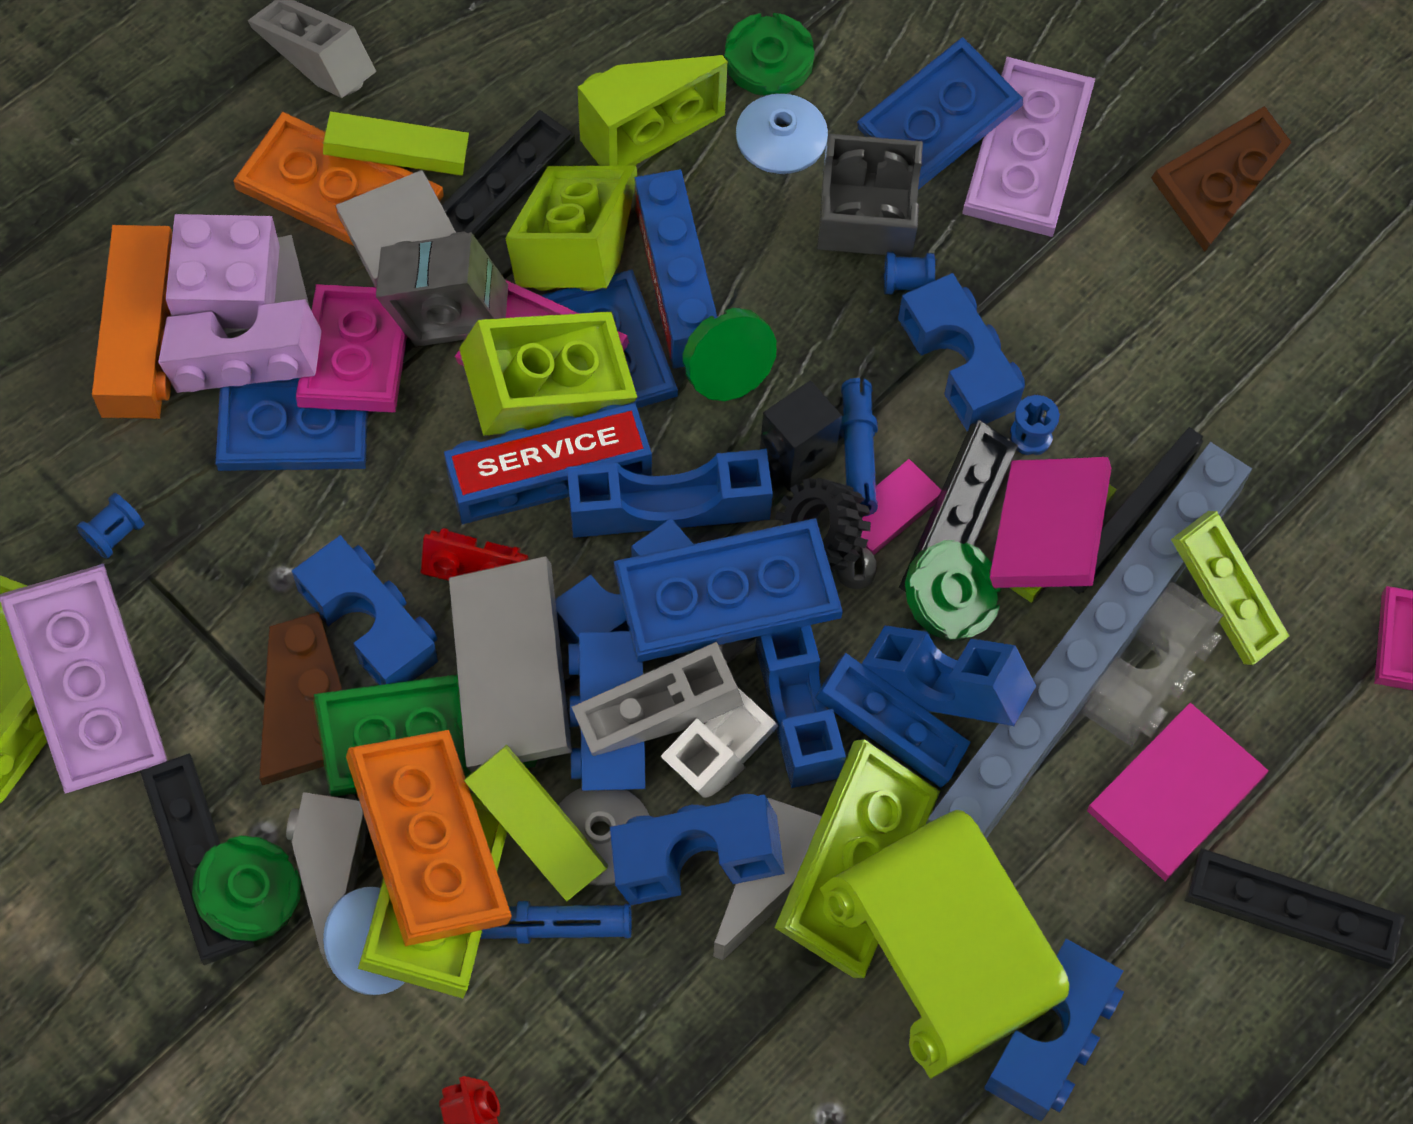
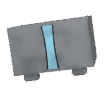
[376,232,508,347]

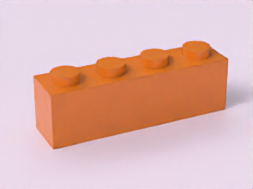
[92,225,173,419]

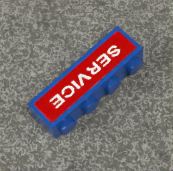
[635,169,717,368]
[444,403,652,525]

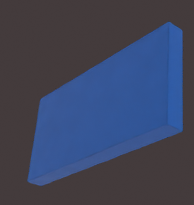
[614,518,843,663]

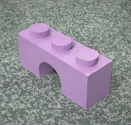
[158,299,322,393]

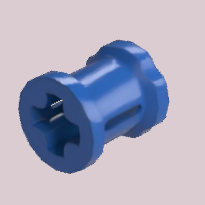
[884,252,935,295]
[1010,395,1060,455]
[76,493,145,559]

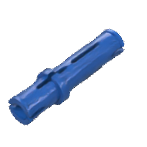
[839,378,878,516]
[480,901,632,944]

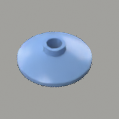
[736,94,828,174]
[323,887,405,995]

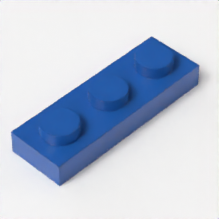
[815,653,971,788]

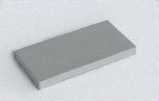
[449,556,572,772]

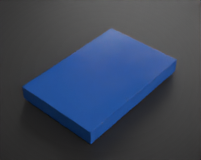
[857,37,1023,190]
[542,269,678,408]
[216,378,368,471]

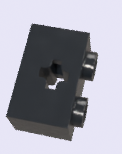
[760,380,842,492]

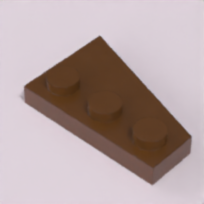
[1151,106,1292,252]
[259,612,342,786]

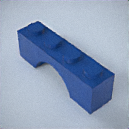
[567,449,773,538]

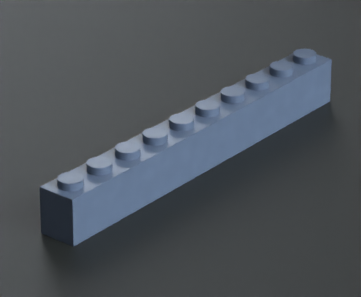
[926,442,1252,838]

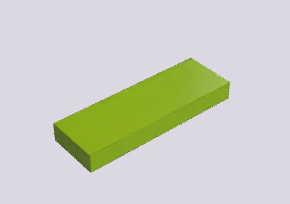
[323,111,469,176]
[1171,511,1289,665]
[464,744,608,902]

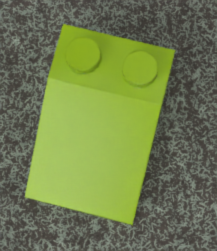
[578,55,728,166]
[505,165,637,291]
[459,312,637,436]

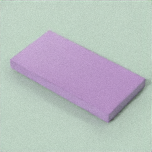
[962,57,1095,237]
[0,564,167,793]

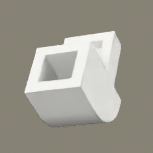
[661,688,778,798]

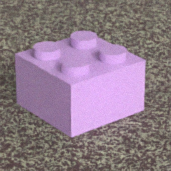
[166,214,280,329]

